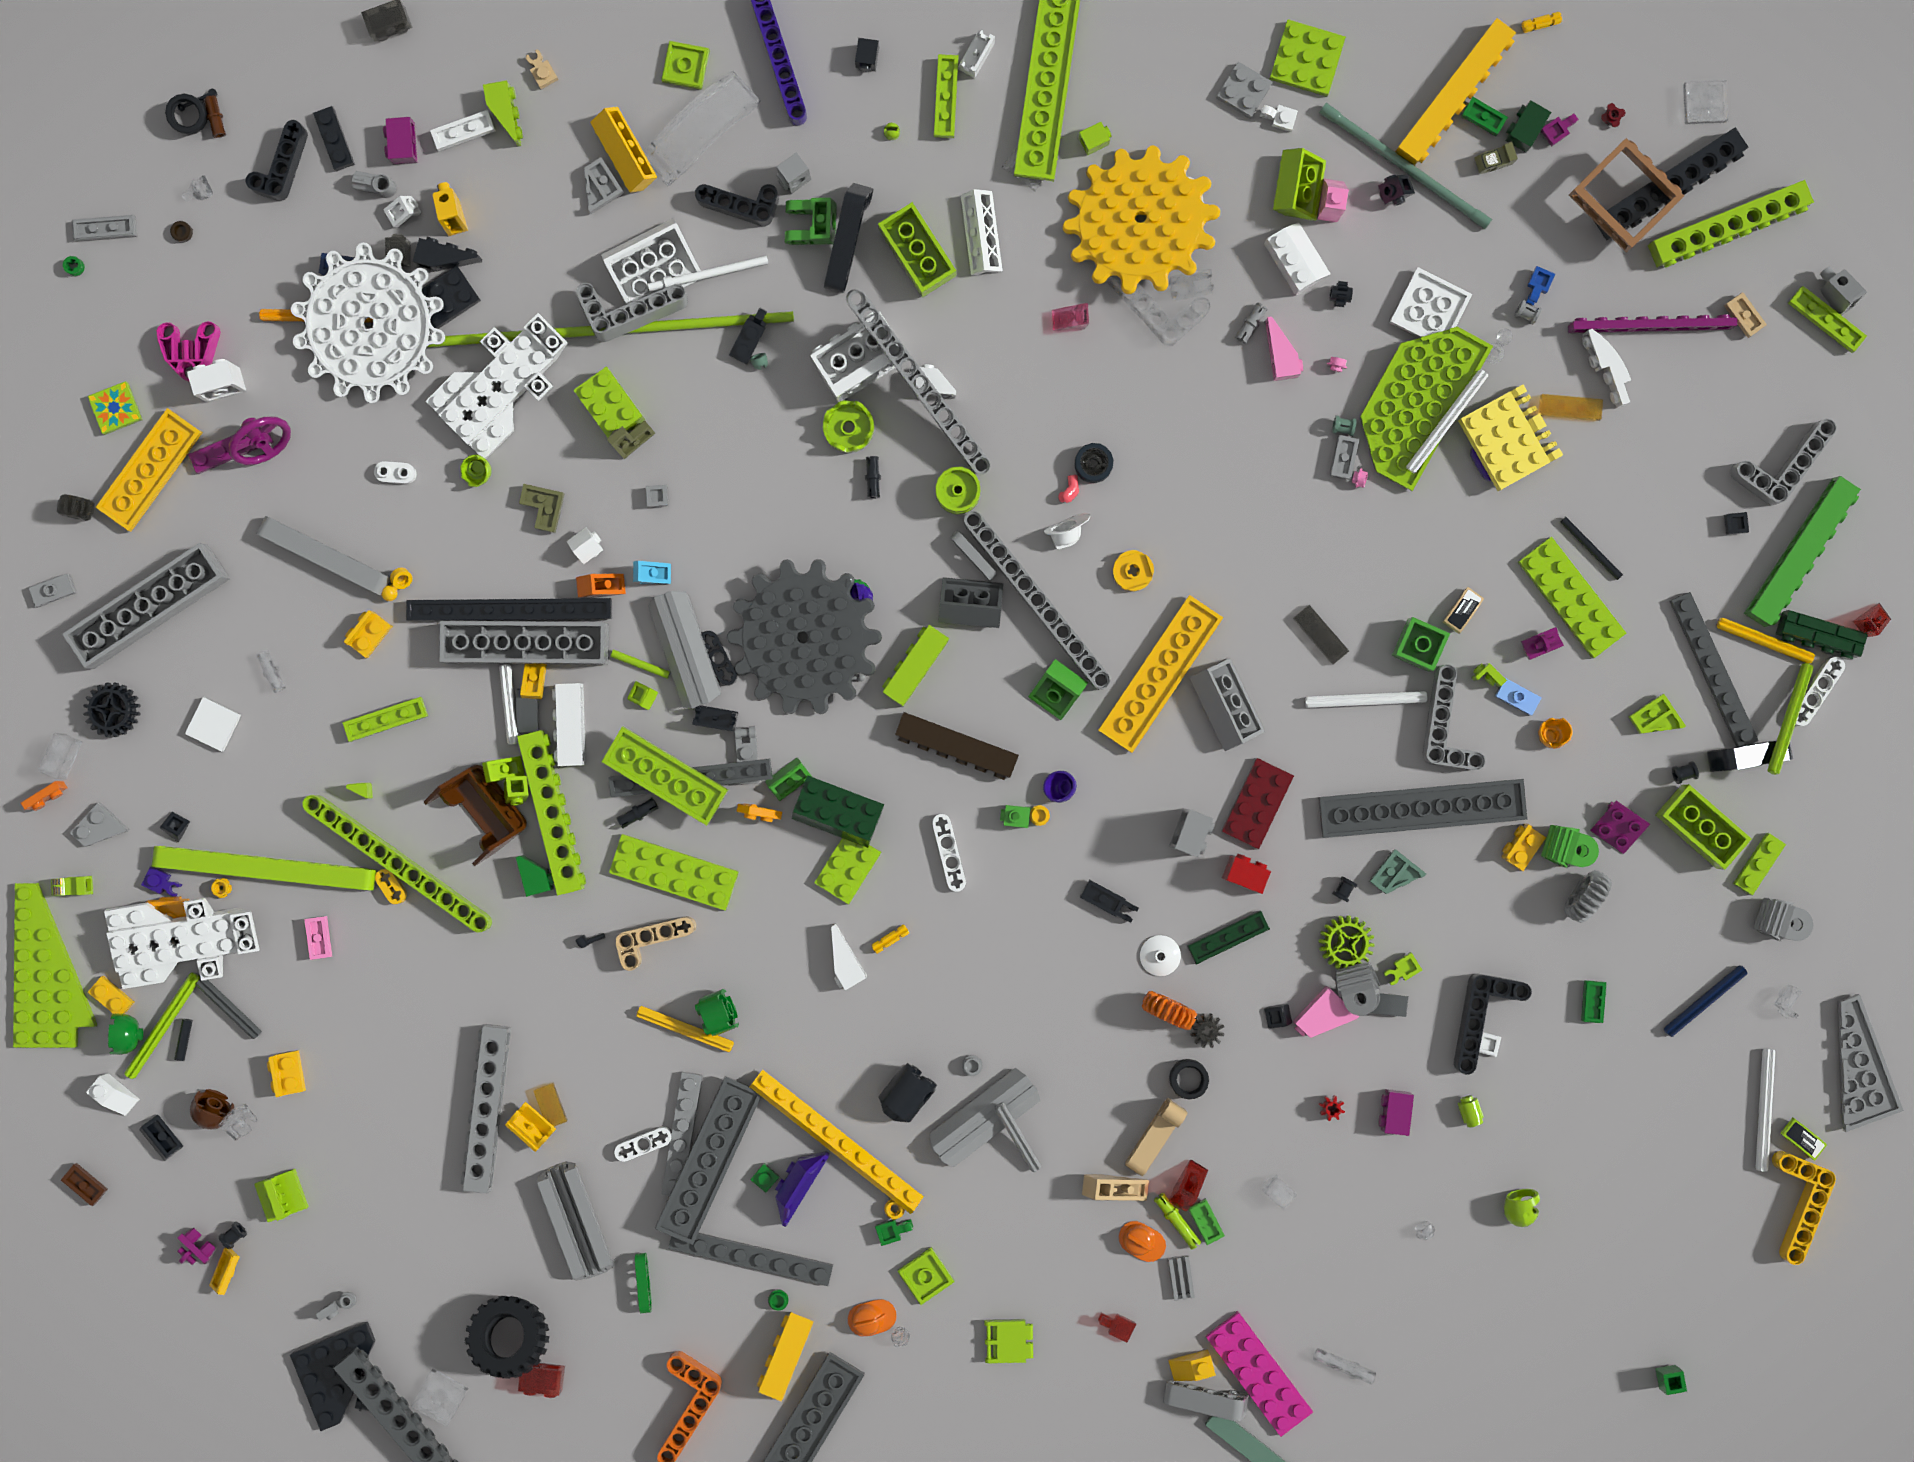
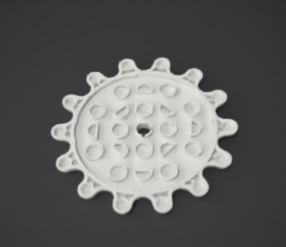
[291,242,445,403]

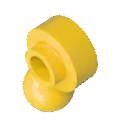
[381,567,412,601]

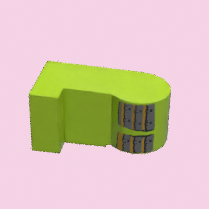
[51,876,93,896]

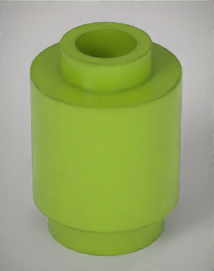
[1458,1095,1484,1128]

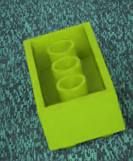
[878,202,956,298]
[1655,784,1752,870]

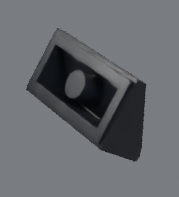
[139,1115,183,1161]

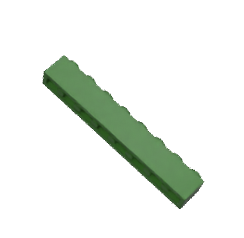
[1744,476,1861,627]

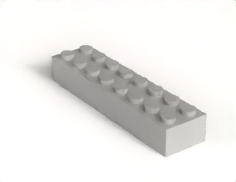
[62,543,230,669]
[440,621,609,665]

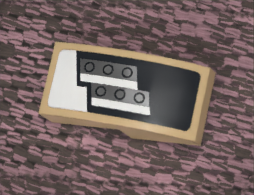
[1443,587,1484,634]

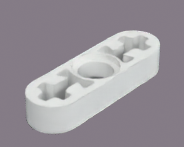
[614,1126,672,1162]

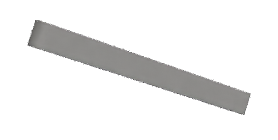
[846,289,991,475]
[964,511,1110,690]

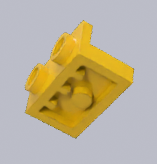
[344,610,393,658]
[1501,824,1546,871]
[267,1050,306,1097]

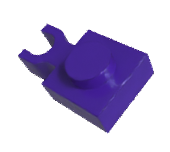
[141,867,182,897]

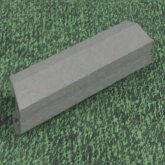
[648,591,721,709]
[929,1068,1040,1167]
[537,1161,614,1280]

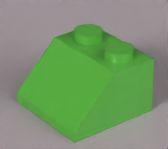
[1028,659,1088,720]

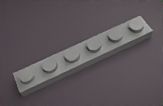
[661,1071,703,1195]

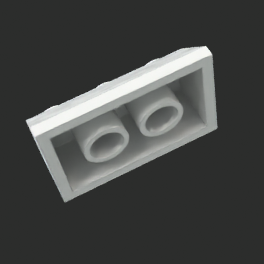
[1264,222,1330,296]

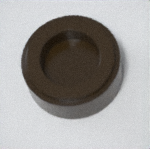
[170,221,193,243]

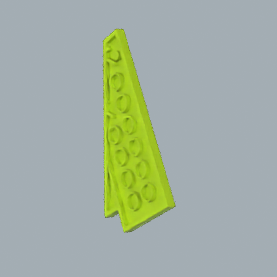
[13,883,97,1048]

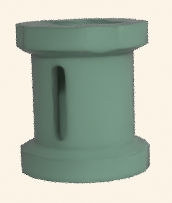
[1332,415,1357,437]

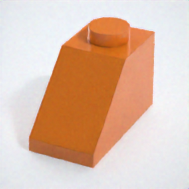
[576,574,626,598]

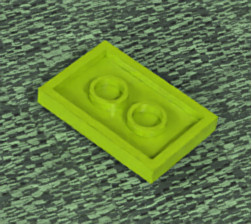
[814,838,881,904]

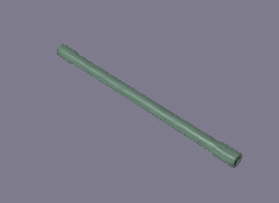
[1319,103,1492,229]

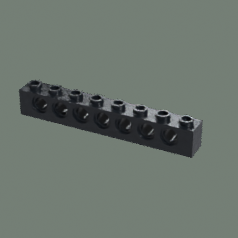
[1593,127,1749,241]

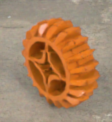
[1141,991,1197,1030]

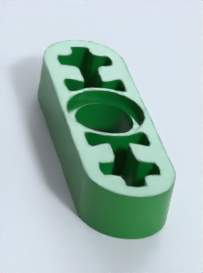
[635,1253,652,1314]

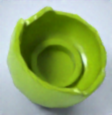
[460,454,492,487]

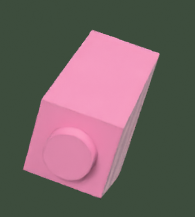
[1317,179,1349,222]
[1292,986,1359,1038]

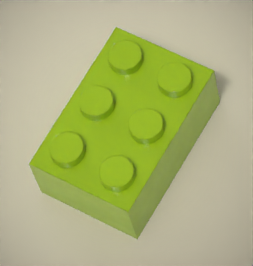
[574,366,645,438]

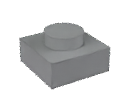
[646,485,668,507]

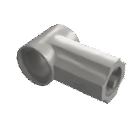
[352,171,397,197]

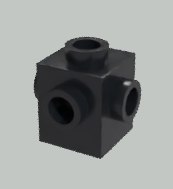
[1378,174,1415,206]

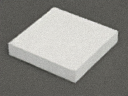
[185,697,241,752]

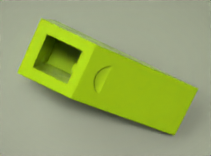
[483,80,523,146]

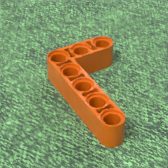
[657,1351,722,1462]

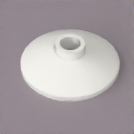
[1140,935,1181,976]

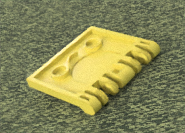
[1458,384,1563,491]

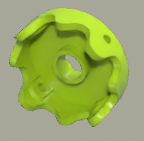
[823,401,874,453]

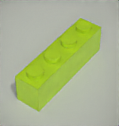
[882,625,949,707]

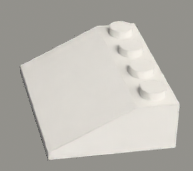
[601,218,701,304]

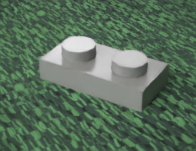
[1330,435,1359,480]

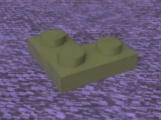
[607,420,655,459]
[519,484,565,533]

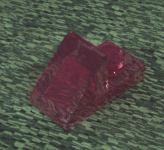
[1052,303,1089,331]

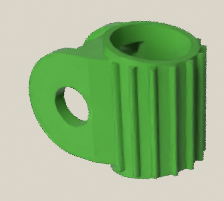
[1541,825,1599,868]

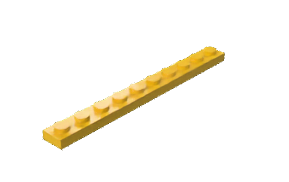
[749,1070,924,1214]

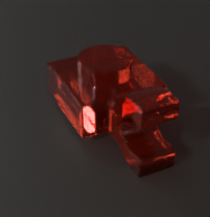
[1098,1312,1136,1343]

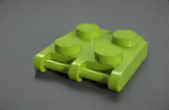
[984,1319,1033,1363]

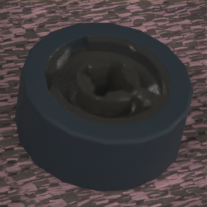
[1074,443,1114,483]

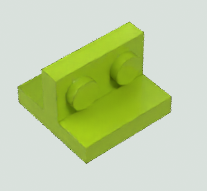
[254,1169,309,1222]

